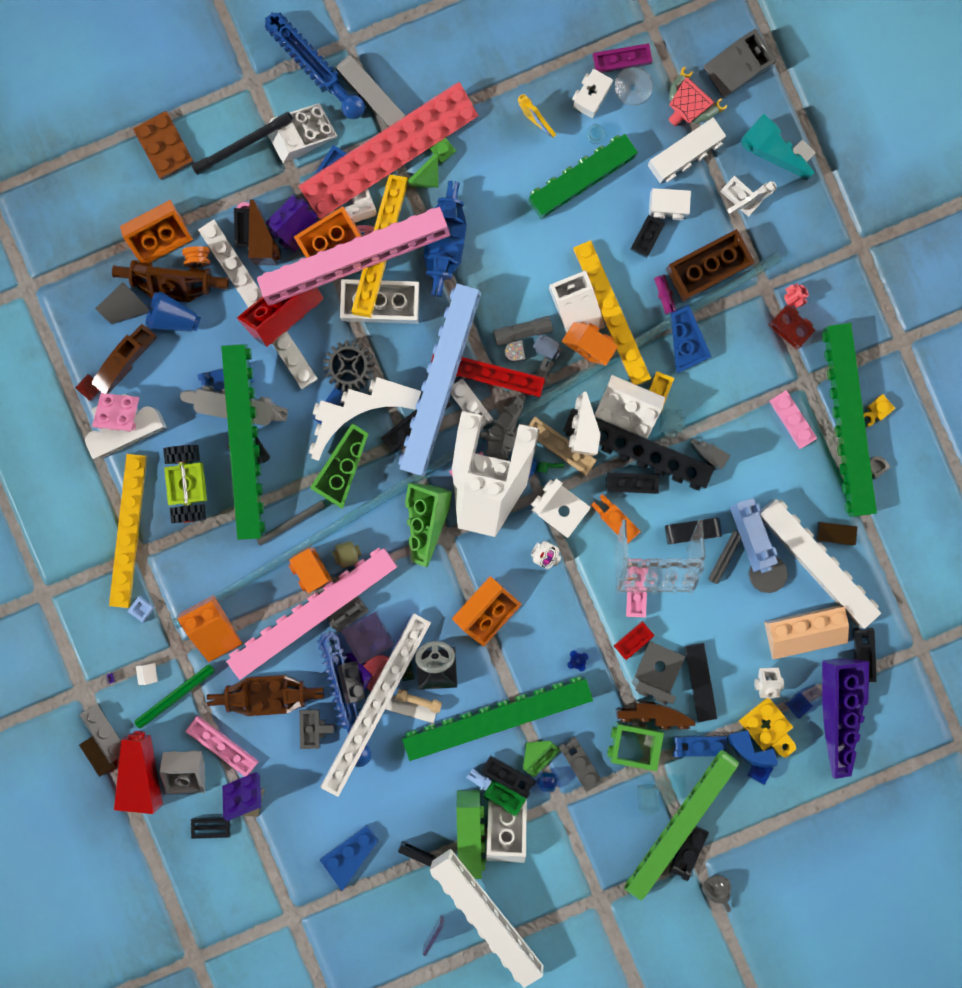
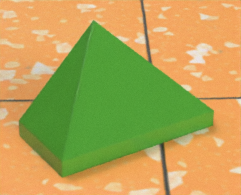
[408,154,438,188]
[523,741,561,778]

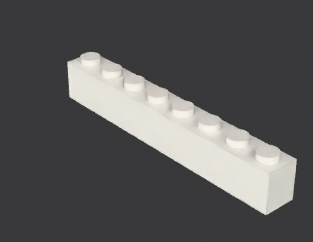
[759,499,881,629]
[430,849,544,988]

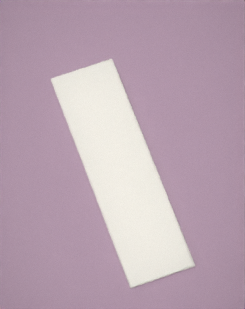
[385,695,436,723]

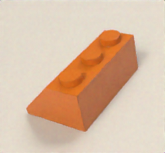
[120,199,193,263]
[294,206,363,258]
[452,576,522,647]

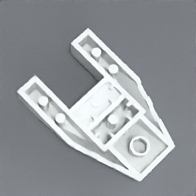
[452,411,540,537]

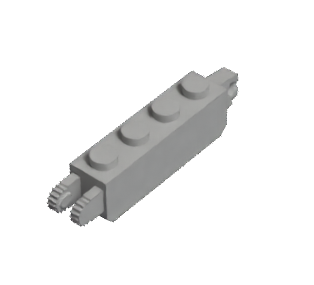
[180,385,288,426]

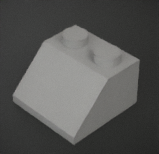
[159,751,205,794]

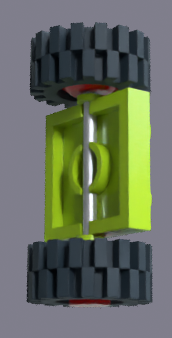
[163,445,207,523]

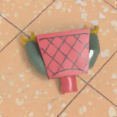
[668,67,727,127]

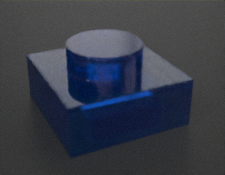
[784,691,813,719]
[747,765,773,786]

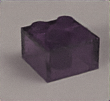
[341,610,395,665]

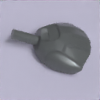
[702,875,731,912]

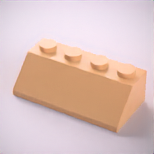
[764,605,849,659]

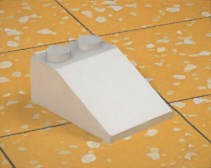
[486,799,527,863]

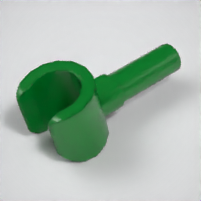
[537,462,564,473]

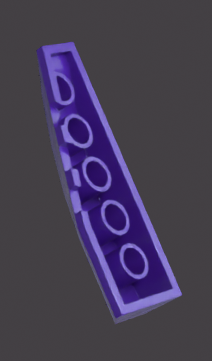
[822,658,869,779]

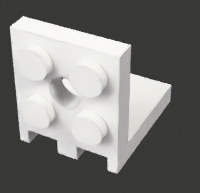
[531,479,591,538]

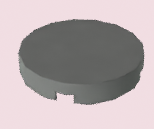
[748,557,788,593]

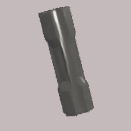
[493,316,553,346]

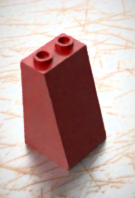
[114,731,163,814]

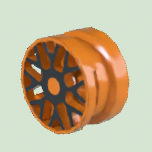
[182,246,211,267]

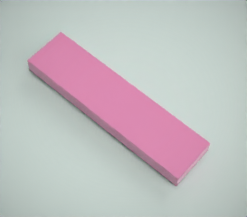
[185,715,259,777]

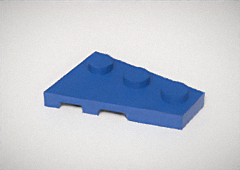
[670,304,712,373]
[320,825,378,891]

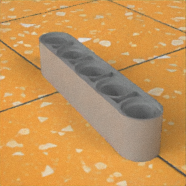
[335,55,405,127]

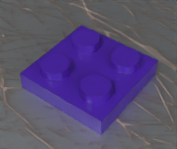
[222,772,262,821]

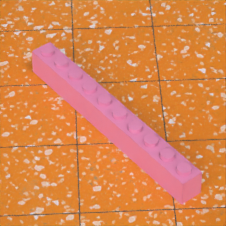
[257,207,450,305]
[226,548,398,680]

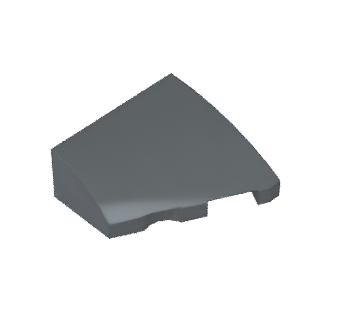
[95,282,151,325]
[690,438,731,470]

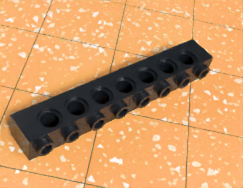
[563,408,715,491]

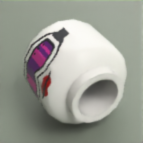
[531,541,561,569]

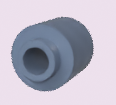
[533,334,562,360]

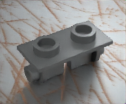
[327,596,369,633]

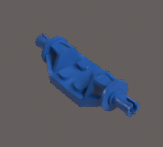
[423,181,467,297]

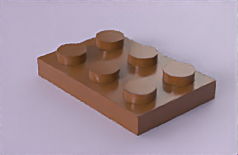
[133,111,195,180]

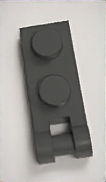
[559,736,603,792]

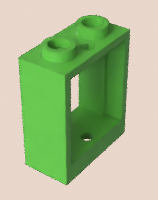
[607,722,664,771]

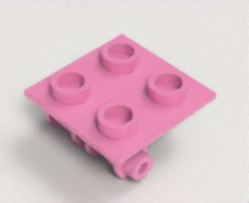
[92,393,139,432]

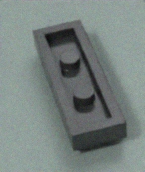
[79,704,121,763]

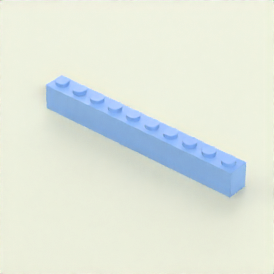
[398,284,481,477]

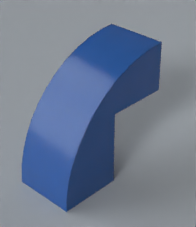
[727,730,778,768]

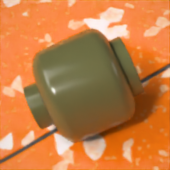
[332,540,362,568]

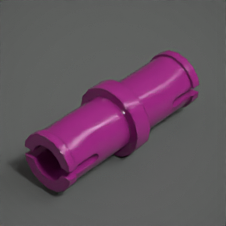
[654,275,677,315]

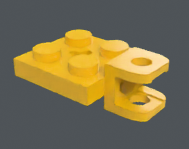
[738,698,796,758]

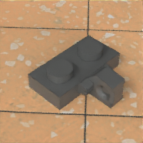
[299,709,335,749]

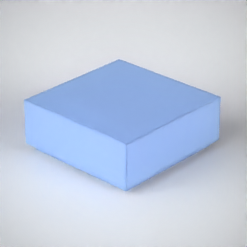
[127,596,155,623]

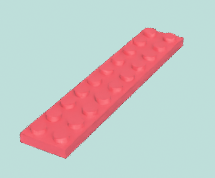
[298,82,478,219]

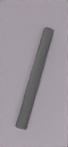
[256,500,326,546]

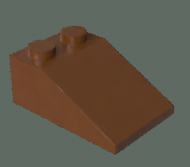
[248,199,281,266]

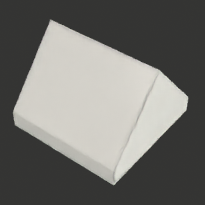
[136,663,158,685]

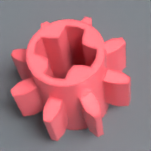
[784,283,809,308]

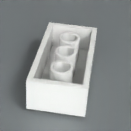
[340,279,420,324]

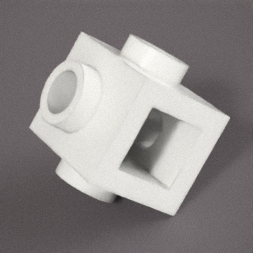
[755,668,784,699]

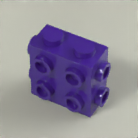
[265,195,318,253]

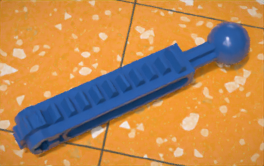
[265,12,365,119]
[317,631,371,767]

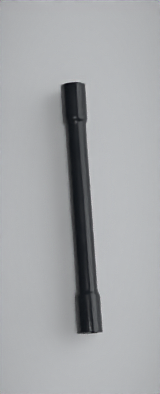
[192,111,294,175]

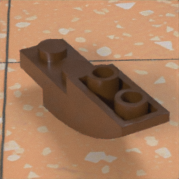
[92,324,157,394]
[616,700,695,729]

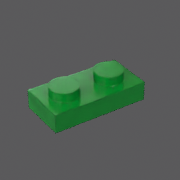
[483,780,526,817]

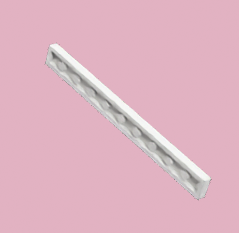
[198,220,318,390]
[320,613,431,797]

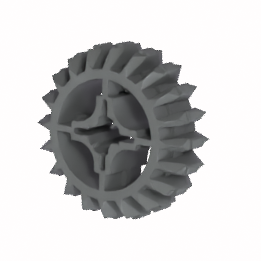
[323,340,375,392]

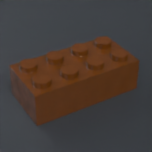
[666,229,755,302]

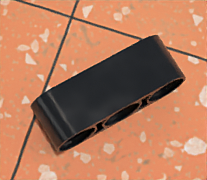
[665,517,722,545]

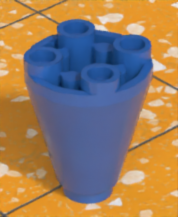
[145,291,201,332]

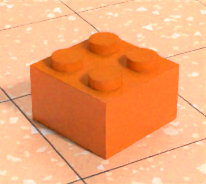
[561,322,618,366]
[288,547,333,594]

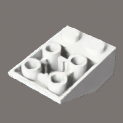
[268,103,337,163]
[549,270,605,333]
[568,392,601,456]

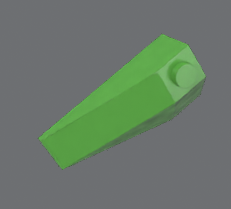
[405,483,452,567]

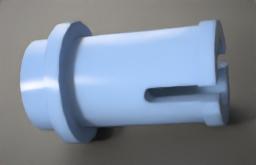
[466,768,491,791]

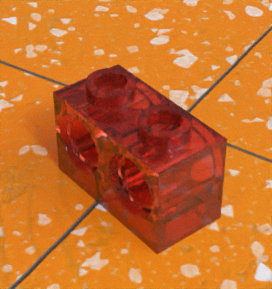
[768,305,815,349]

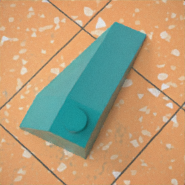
[740,114,815,180]

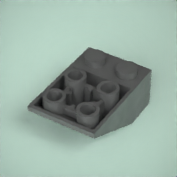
[703,29,776,99]

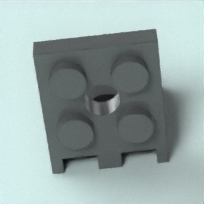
[631,641,685,705]

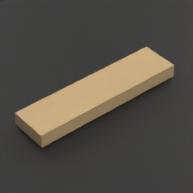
[528,417,597,476]

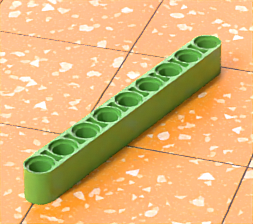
[624,750,739,901]

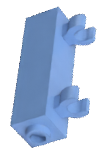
[730,498,778,573]

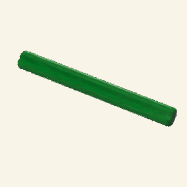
[134,664,215,729]

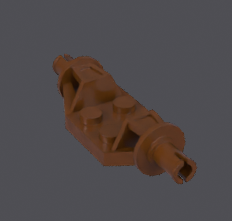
[112,260,229,302]
[207,674,324,716]

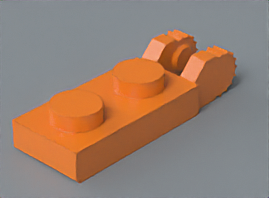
[591,494,641,545]

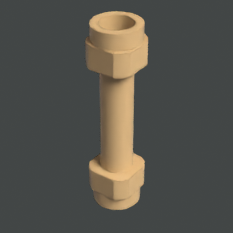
[395,689,442,713]

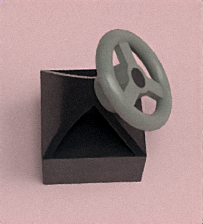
[415,641,458,690]

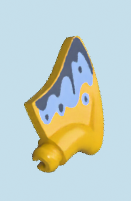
[518,94,556,138]

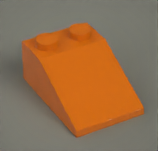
[177,595,243,662]

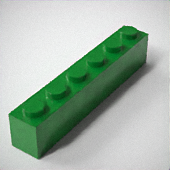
[529,134,638,220]

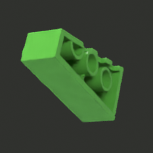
[310,423,368,509]
[456,790,485,879]

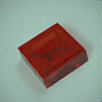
[75,374,100,401]

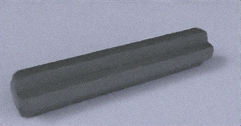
[708,531,741,584]

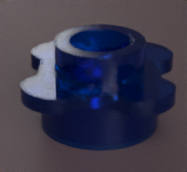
[567,650,588,672]

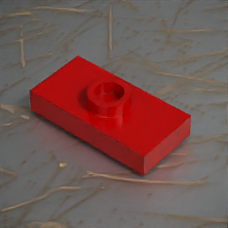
[613,621,655,660]

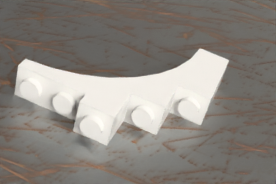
[309,377,421,461]

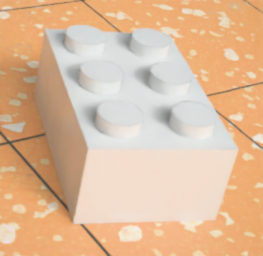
[594,375,665,439]

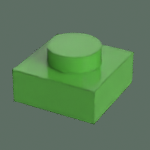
[430,138,456,164]

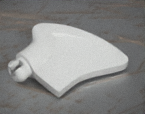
[727,181,777,214]

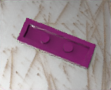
[592,43,653,73]

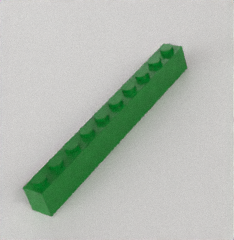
[822,323,877,517]
[221,344,266,540]
[402,675,593,761]

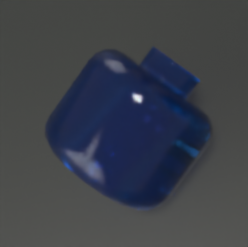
[537,772,557,792]

